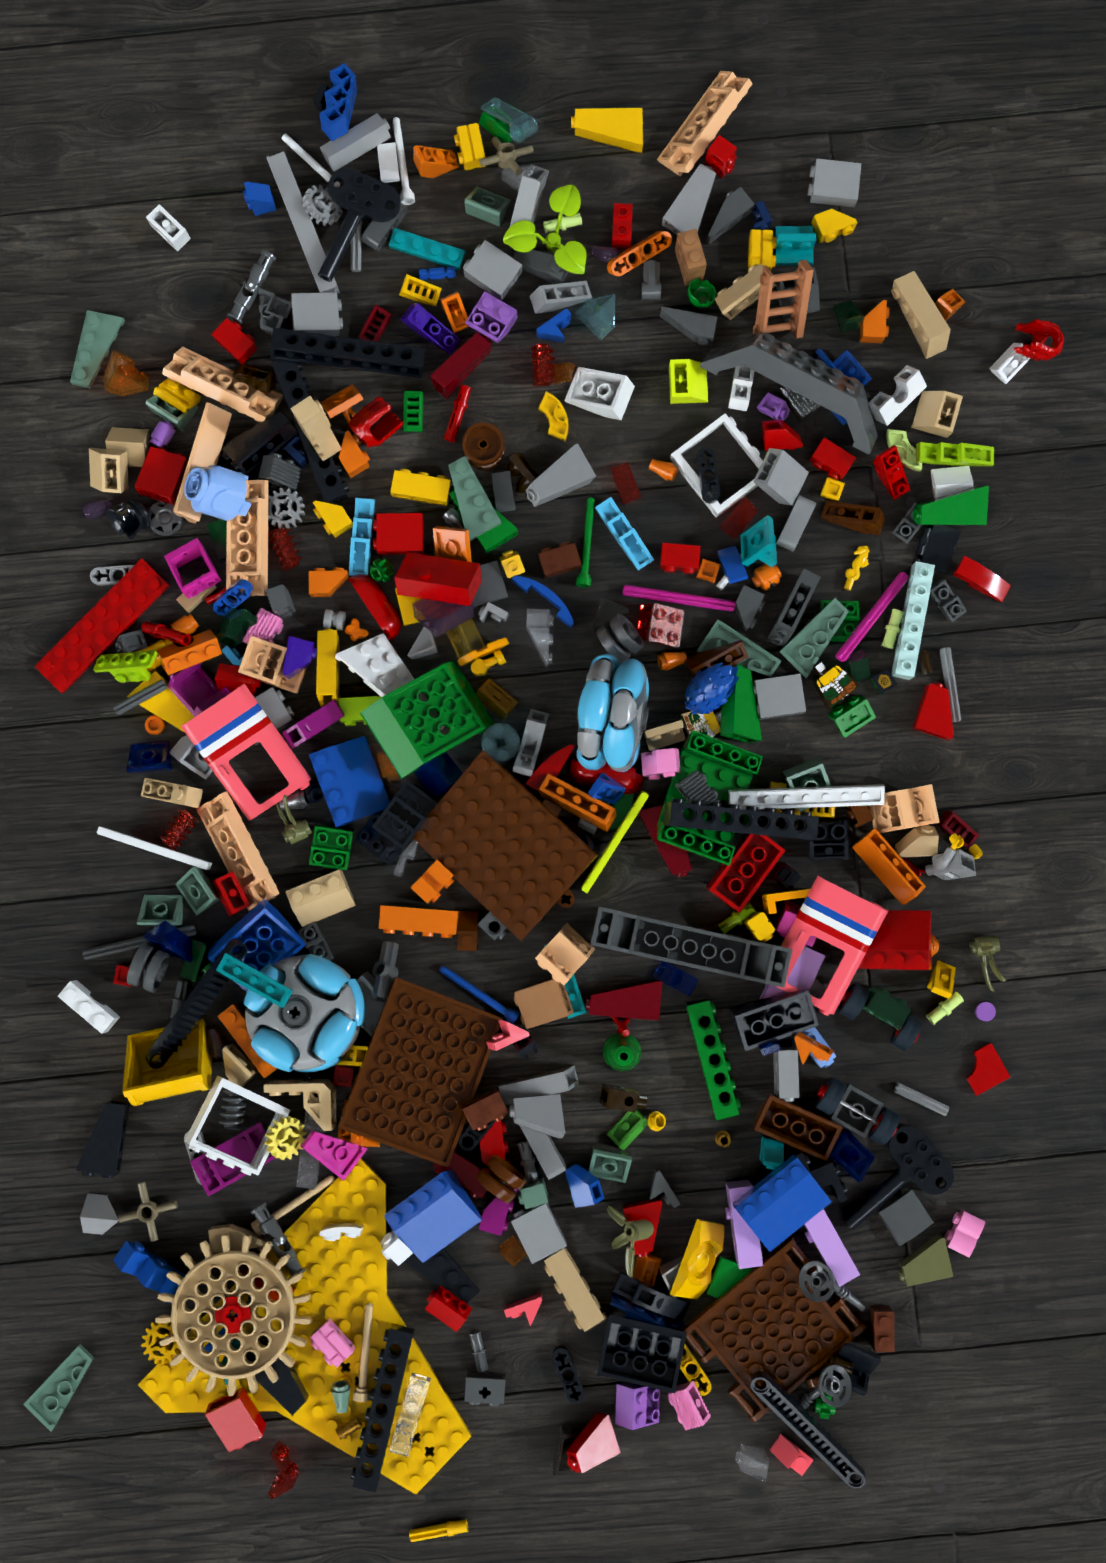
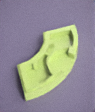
[886,429,922,472]

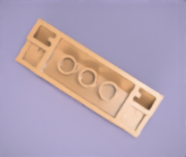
[657,71,752,176]
[162,347,283,422]
[173,402,232,524]
[226,480,268,597]
[197,791,280,911]

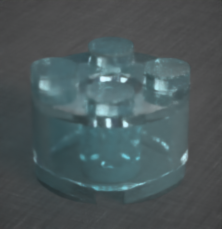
[481,723,520,763]

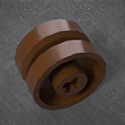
[462,422,505,470]
[476,1154,527,1204]

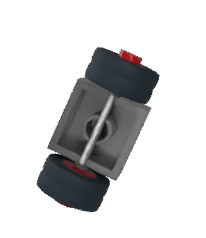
[815,1077,900,1145]

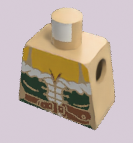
[679,711,721,737]

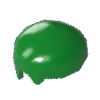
[687,278,717,308]

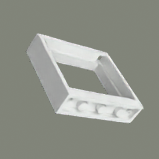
[670,413,763,518]
[185,1075,290,1176]

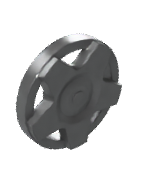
[150,501,184,536]

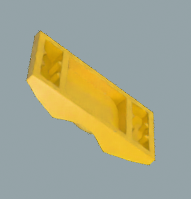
[670,1219,724,1299]

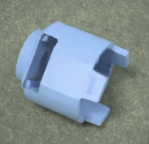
[184,465,252,521]

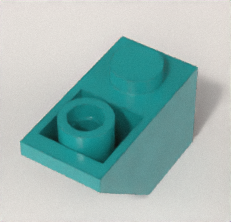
[759,1136,784,1170]

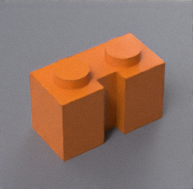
[411,860,454,904]

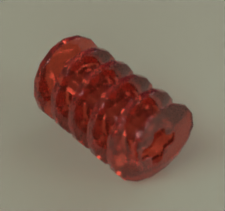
[531,343,557,387]
[268,528,303,571]
[159,809,200,852]

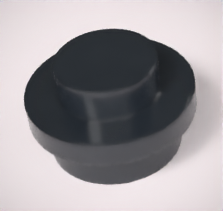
[305,783,324,803]

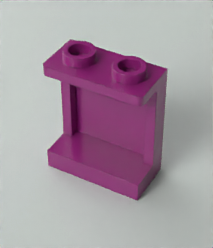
[167,662,231,717]

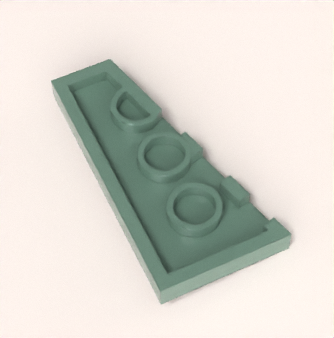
[70,310,125,388]
[448,456,502,541]
[780,598,849,679]
[697,619,781,677]
[23,1344,94,1432]

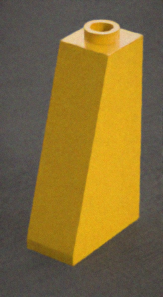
[571,108,643,153]
[316,629,340,708]
[127,671,194,732]

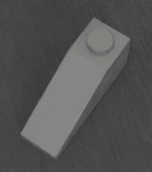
[529,281,592,314]

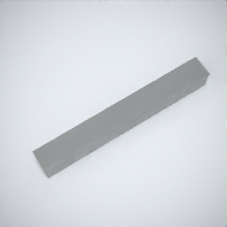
[266,151,340,294]

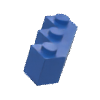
[320,63,357,141]
[113,1241,186,1304]

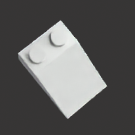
[564,367,635,420]

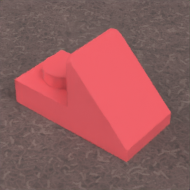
[486,1020,530,1051]
[504,1293,542,1326]
[769,1434,814,1476]

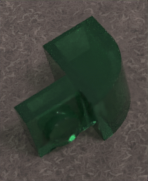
[217,608,258,648]

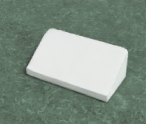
[989,343,1030,384]

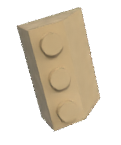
[715,264,776,320]
[285,870,356,927]

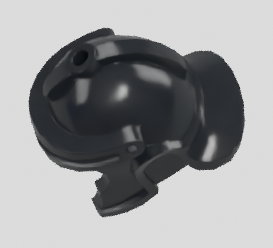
[105,499,151,540]

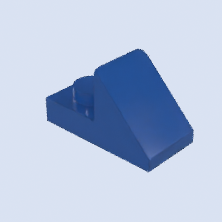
[536,308,571,343]
[588,773,627,804]

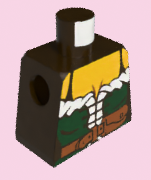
[813,662,860,710]
[599,1083,647,1112]

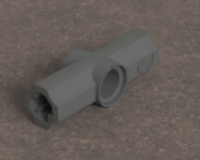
[372,941,399,1002]

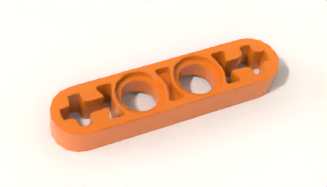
[607,231,672,276]

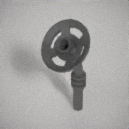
[799,1261,866,1311]
[798,1365,852,1409]

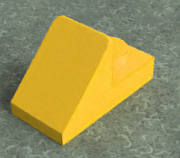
[927,960,956,999]

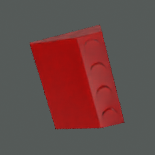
[858,910,932,970]

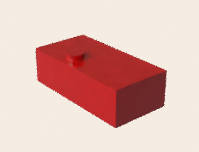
[395,552,482,606]
[705,834,786,913]

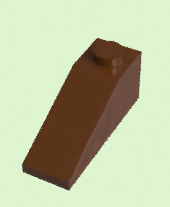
[821,500,885,536]
[684,640,749,678]

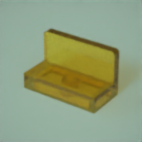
[443,614,485,659]

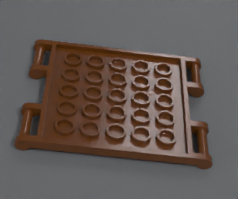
[680,1236,866,1422]

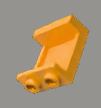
[762,889,810,914]

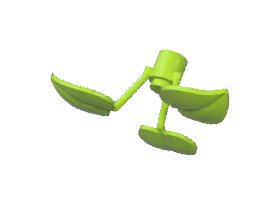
[503,184,587,274]

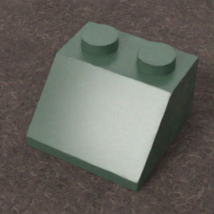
[782,757,831,812]

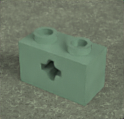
[518,1177,548,1209]

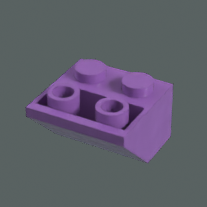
[465,291,518,343]
[615,1382,660,1430]

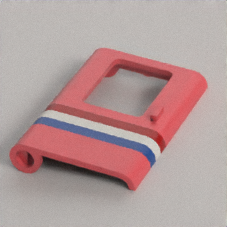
[181,684,312,821]
[776,875,888,1016]

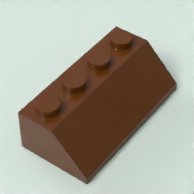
[753,1094,843,1161]

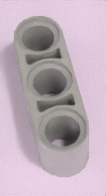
[776,495,816,552]

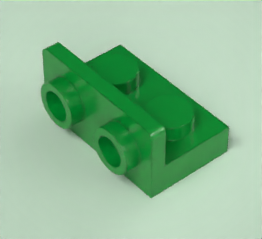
[828,694,876,738]

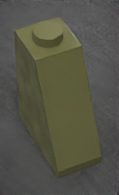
[898,1234,953,1287]

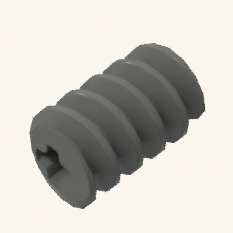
[218,1089,248,1130]

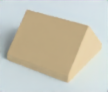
[105,427,150,467]

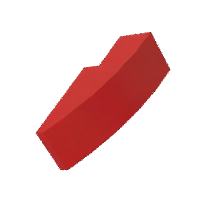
[953,556,1011,603]
[526,744,575,793]

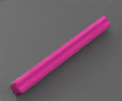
[835,572,909,662]
[622,585,735,612]

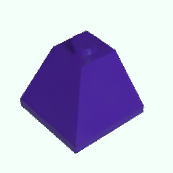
[283,636,317,679]

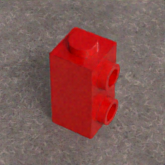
[215,663,261,695]
[425,1285,472,1332]

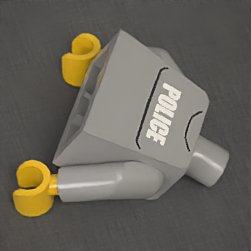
[925,833,983,880]

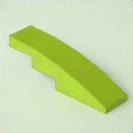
[916,442,994,466]

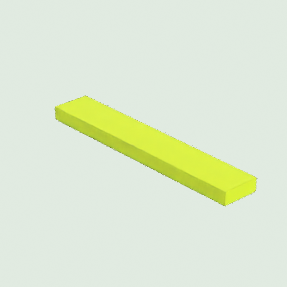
[581,791,649,893]

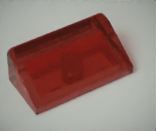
[720,497,758,540]

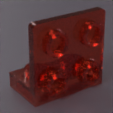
[637,603,684,648]
[268,1440,299,1500]

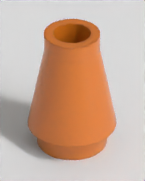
[649,459,678,481]
[657,652,687,671]

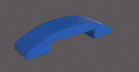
[512,576,574,629]

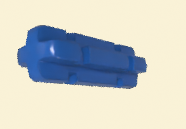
[419,266,456,281]

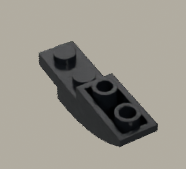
[612,1272,690,1321]

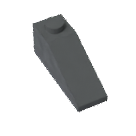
[706,187,755,245]
[513,250,568,284]
[660,307,717,346]

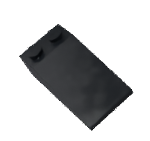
[729,989,819,1051]

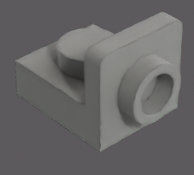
[478,602,509,623]

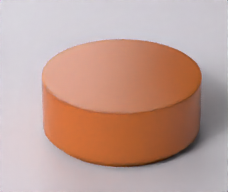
[145,715,165,735]

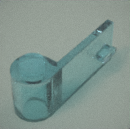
[481,97,538,143]

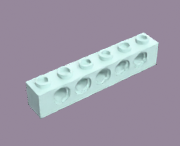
[891,561,935,680]

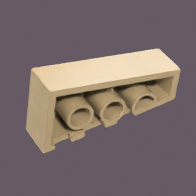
[891,271,951,359]
[290,396,342,461]
[544,1248,609,1332]

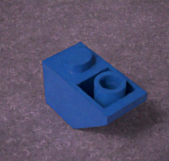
[242,182,277,216]
[565,1164,604,1208]

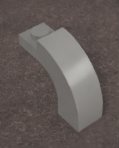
[513,709,549,776]

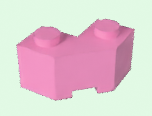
[641,748,681,780]

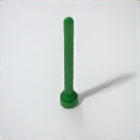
[576,497,595,588]

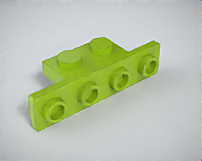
[93,650,158,683]

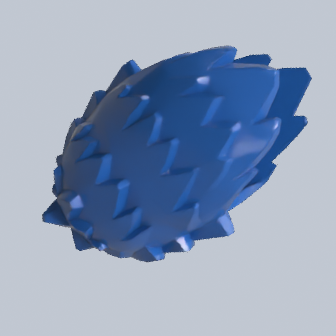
[684,663,739,715]

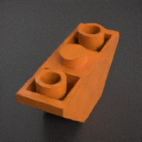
[413,145,459,178]

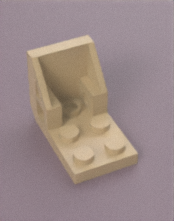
[264,1079,337,1131]

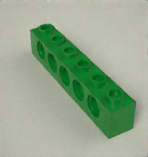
[686,999,741,1120]

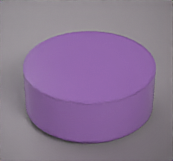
[975,1002,996,1021]

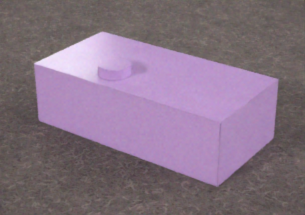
[759,946,825,999]
[725,1179,763,1269]
[804,1209,860,1287]

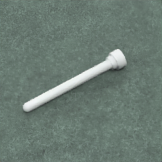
[393,117,415,205]

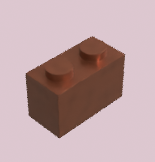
[538,542,582,579]
[461,1089,508,1131]
[870,1306,895,1352]

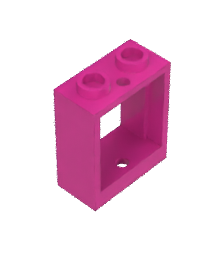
[164,538,221,599]

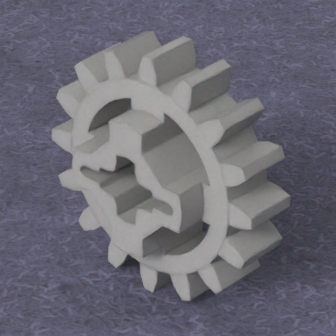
[302,185,343,226]
[268,488,306,530]

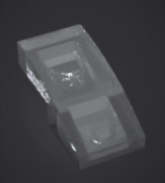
[393,840,419,877]

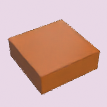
[696,559,721,583]

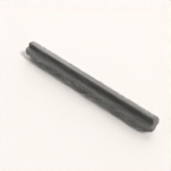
[83,925,197,960]

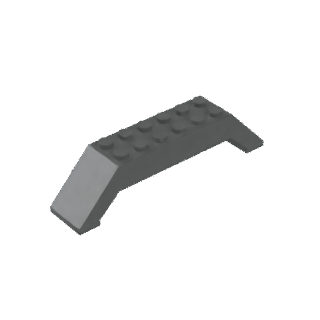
[700,332,878,455]
[591,907,792,988]

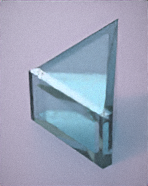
[575,294,615,340]

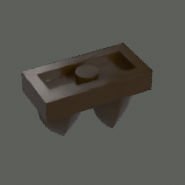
[507,453,539,493]

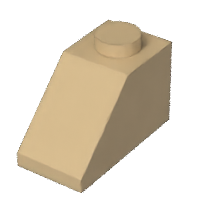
[895,825,939,857]

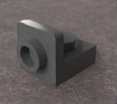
[115,629,148,653]

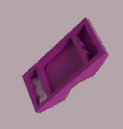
[190,1122,276,1196]

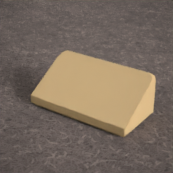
[176,573,217,613]

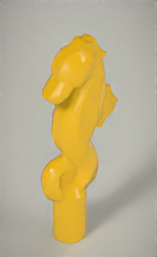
[844,546,870,591]

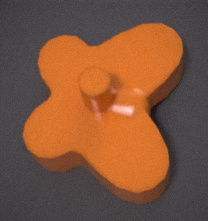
[344,618,369,641]

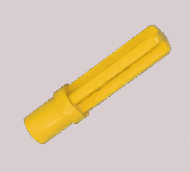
[409,1519,468,1542]

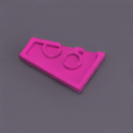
[300,1130,368,1181]

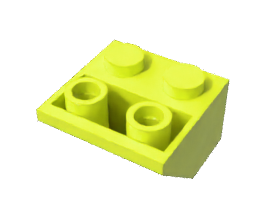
[669,359,708,404]

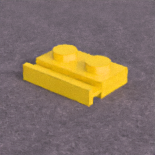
[153,378,201,413]

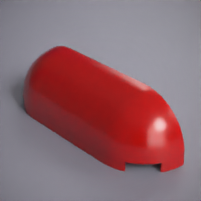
[348,574,402,641]
[569,759,645,794]

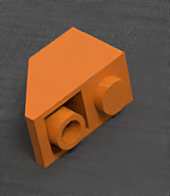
[859,300,890,343]
[339,430,370,478]
[309,568,349,597]

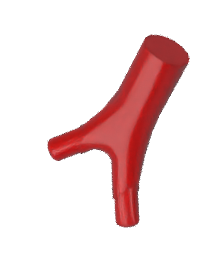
[205,586,226,605]
[903,857,926,877]
[611,1017,630,1037]

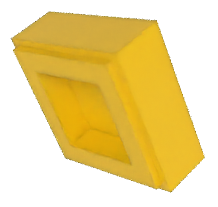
[820,477,845,502]

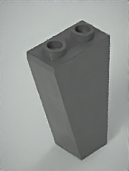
[767,569,821,647]

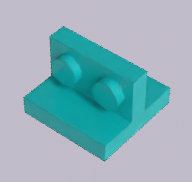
[775,226,816,266]
[740,515,777,567]

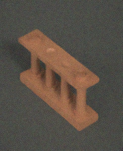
[753,260,814,338]

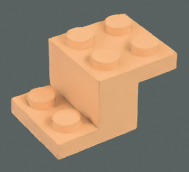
[238,636,307,694]
[869,784,939,833]
[535,923,595,985]

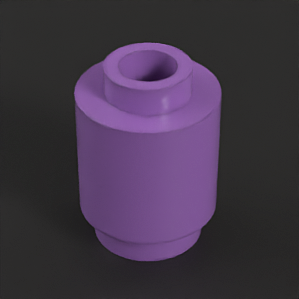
[149,420,176,448]

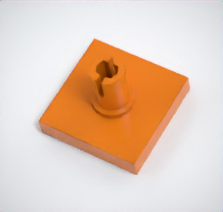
[320,384,363,424]
[433,526,472,562]

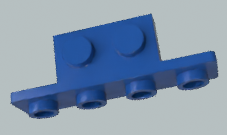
[815,349,872,386]

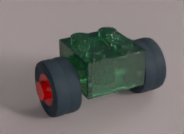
[838,983,922,1051]

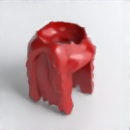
[1014,319,1064,361]
[349,396,403,448]

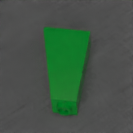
[912,486,989,525]
[449,488,518,554]
[720,664,762,744]

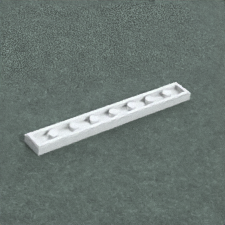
[728,784,885,810]

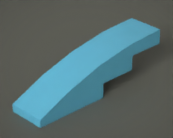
[349,497,375,576]
[595,497,654,570]

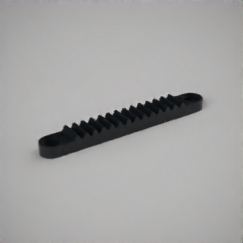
[145,938,247,1069]
[751,1371,866,1489]

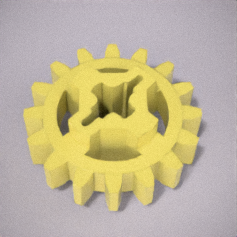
[264,1116,307,1160]

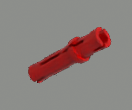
[443,385,472,443]
[142,621,191,646]

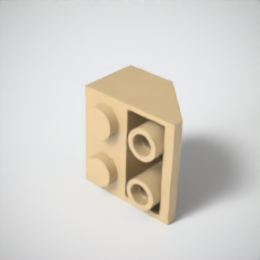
[911,391,963,438]
[89,448,129,493]

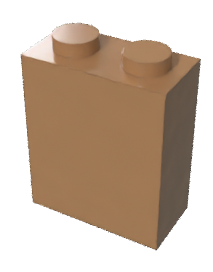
[675,228,707,286]
[514,979,574,1029]

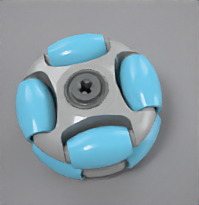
[577,654,649,772]
[244,954,366,1072]

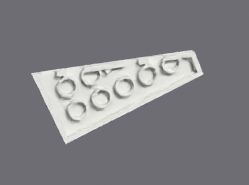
[335,633,444,730]

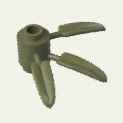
[274,791,312,844]
[969,935,1006,991]
[607,1205,654,1277]

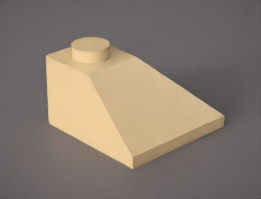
[222,1043,259,1087]

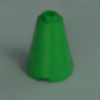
[603,1033,641,1072]

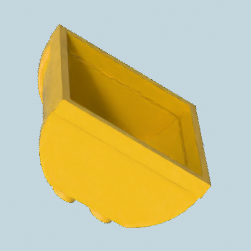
[122,1019,212,1106]

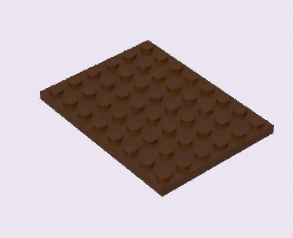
[413,750,598,941]
[338,977,503,1167]

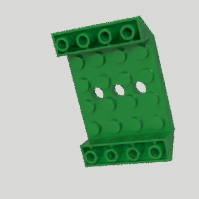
[360,661,495,779]
[657,730,763,866]

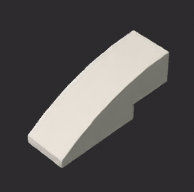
[728,365,754,411]

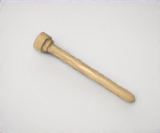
[251,1175,335,1236]
[353,1303,373,1402]

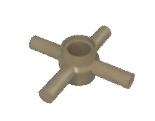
[479,137,534,175]
[118,1182,178,1242]

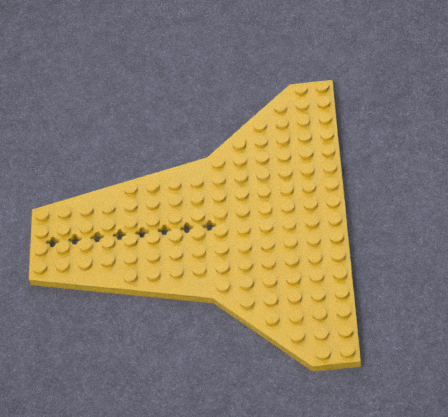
[138,1158,471,1494]

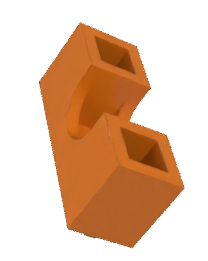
[156,630,222,675]

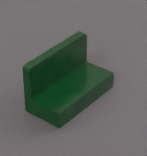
[180,939,211,983]

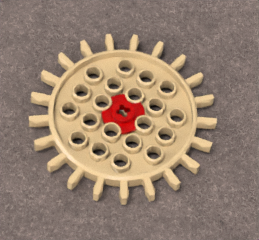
[155,1234,312,1396]

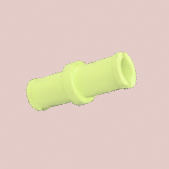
[543,213,582,233]
[881,609,904,649]
[926,992,964,1025]

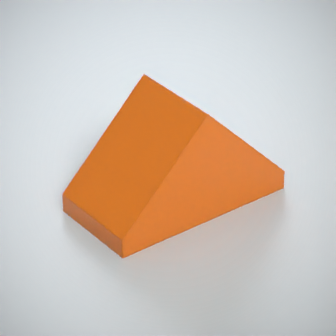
[935,289,965,321]
[441,291,469,333]

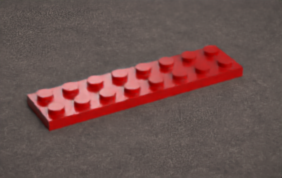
[35,558,170,693]

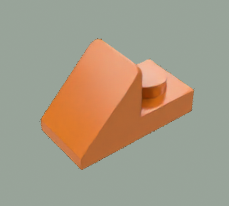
[794,1032,834,1065]

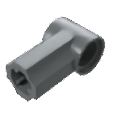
[641,260,661,300]

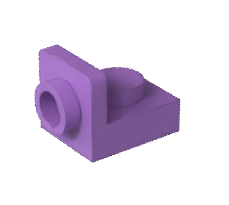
[757,392,790,421]

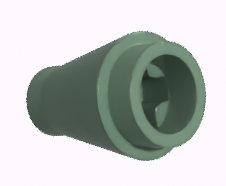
[331,1380,351,1413]

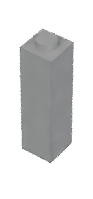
[320,113,391,172]

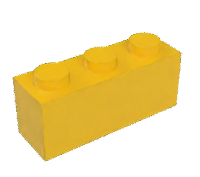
[391,469,452,506]

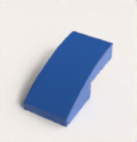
[717,546,748,584]

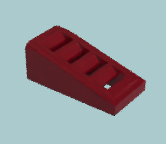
[357,304,394,341]
[936,810,980,850]

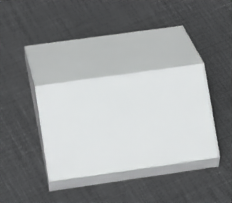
[930,466,973,499]

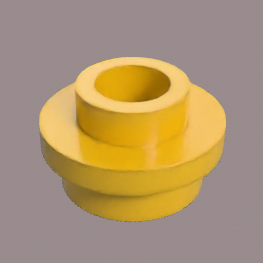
[648,1111,666,1131]

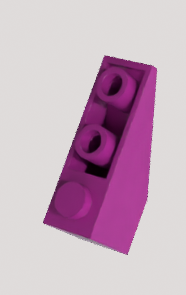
[282,700,345,749]
[479,1188,517,1236]

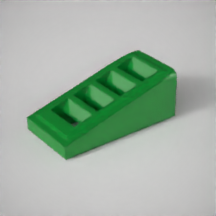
[403,391,424,433]

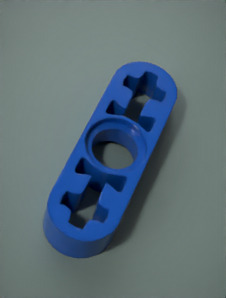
[213,579,253,616]

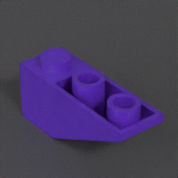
[400,303,461,355]

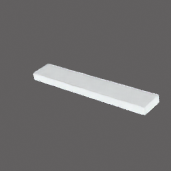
[97,826,212,870]

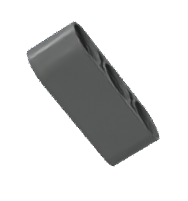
[361,202,408,252]

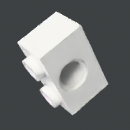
[146,204,191,252]

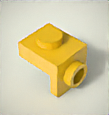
[499,550,525,578]

